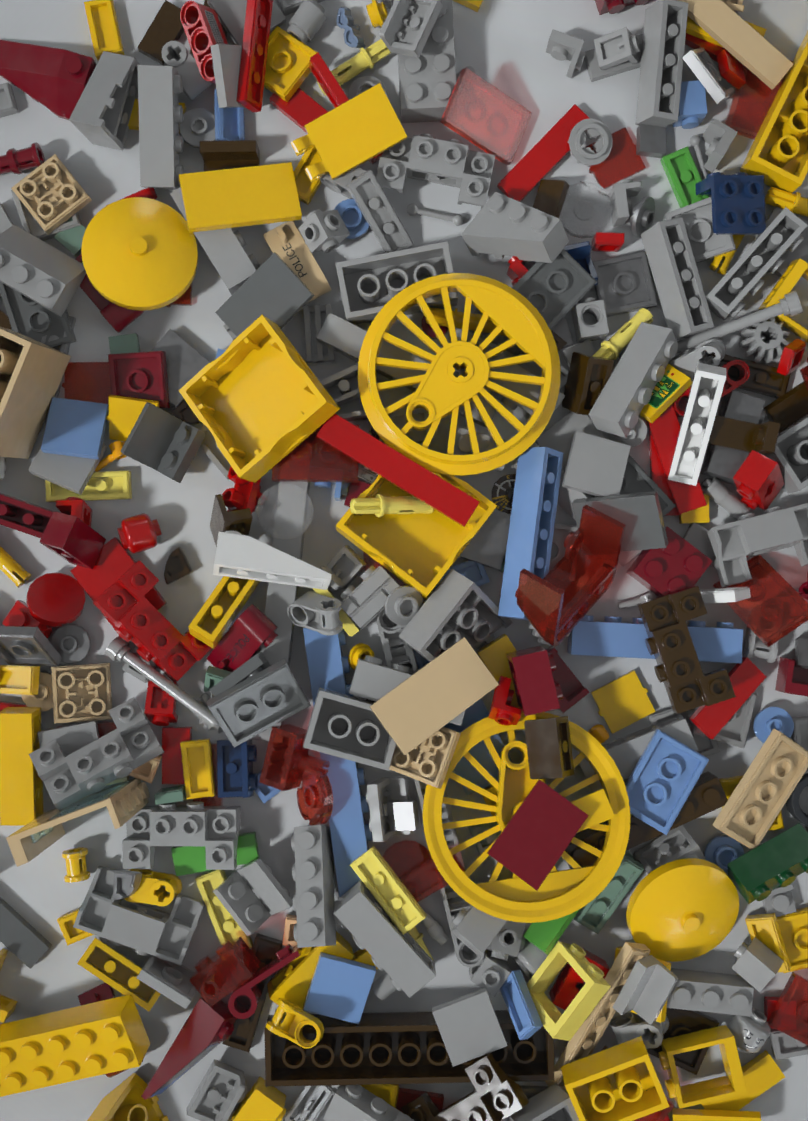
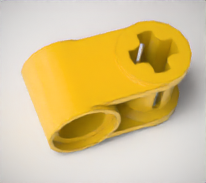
[124,869,182,906]
[265,998,324,1049]

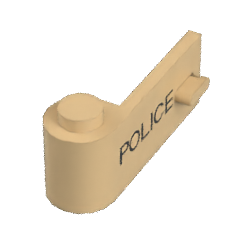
[263,221,331,303]

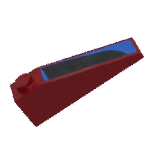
[141,994,237,1100]

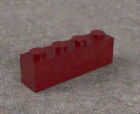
[0,493,55,538]

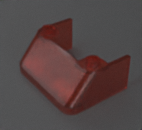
[515,505,626,647]

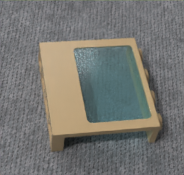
[6,778,150,867]

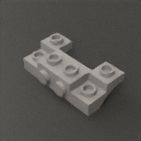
[376,134,496,209]
[707,503,808,588]
[29,697,164,811]
[122,801,241,870]
[73,866,205,965]

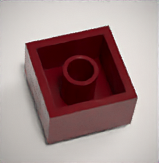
[626,526,713,597]
[506,646,563,716]

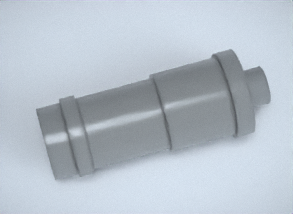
[701,477,750,520]

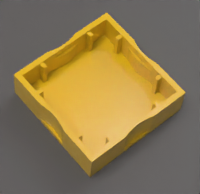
[178,315,340,483]
[336,472,497,599]

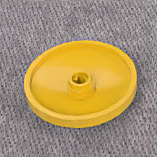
[81,197,198,311]
[626,858,739,962]

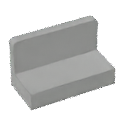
[612,955,678,1025]

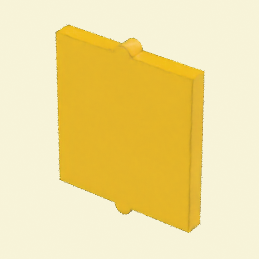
[106,395,159,442]
[590,670,656,734]

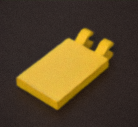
[291,83,407,182]

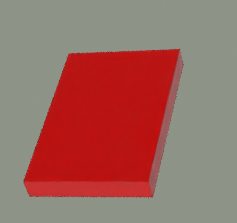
[70,537,167,631]

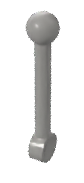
[690,135,708,180]
[407,204,464,226]

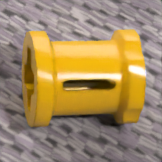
[62,847,91,883]

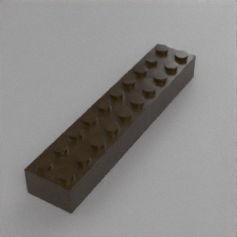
[264,1010,554,1087]

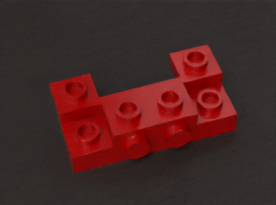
[93,560,211,682]

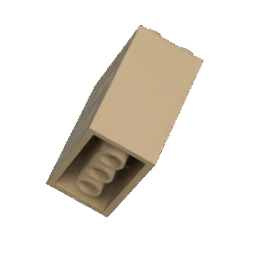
[0,326,71,459]

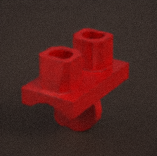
[222,467,266,514]

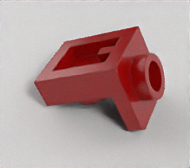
[56,497,92,527]
[488,676,522,726]
[144,681,178,726]

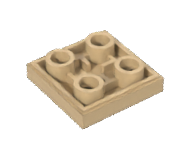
[11,154,92,235]
[51,663,112,724]
[389,727,461,789]

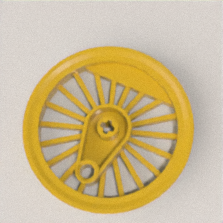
[358,273,561,476]
[423,712,630,923]

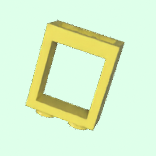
[527,941,611,1041]

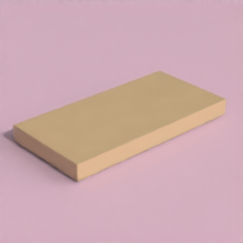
[369,637,499,755]
[712,729,808,850]

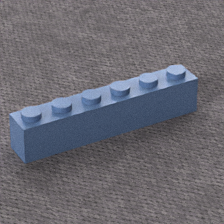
[498,447,564,622]
[567,615,743,663]

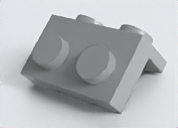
[379,0,443,58]
[366,777,413,842]
[186,1059,247,1121]

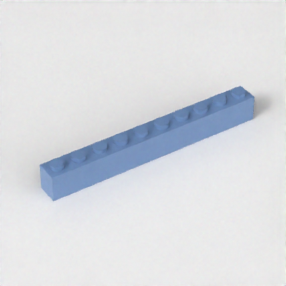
[303,628,373,898]

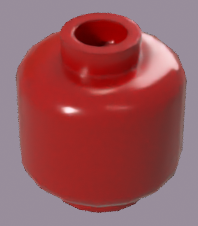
[117,513,162,553]

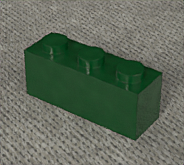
[727,823,808,904]

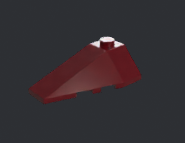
[0,40,97,121]

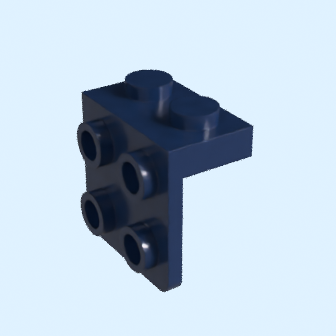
[695,172,766,235]

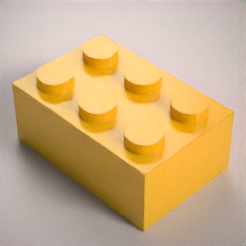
[561,1036,670,1121]

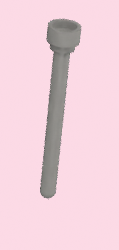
[676,291,803,354]
[105,636,219,727]

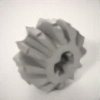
[739,317,790,364]

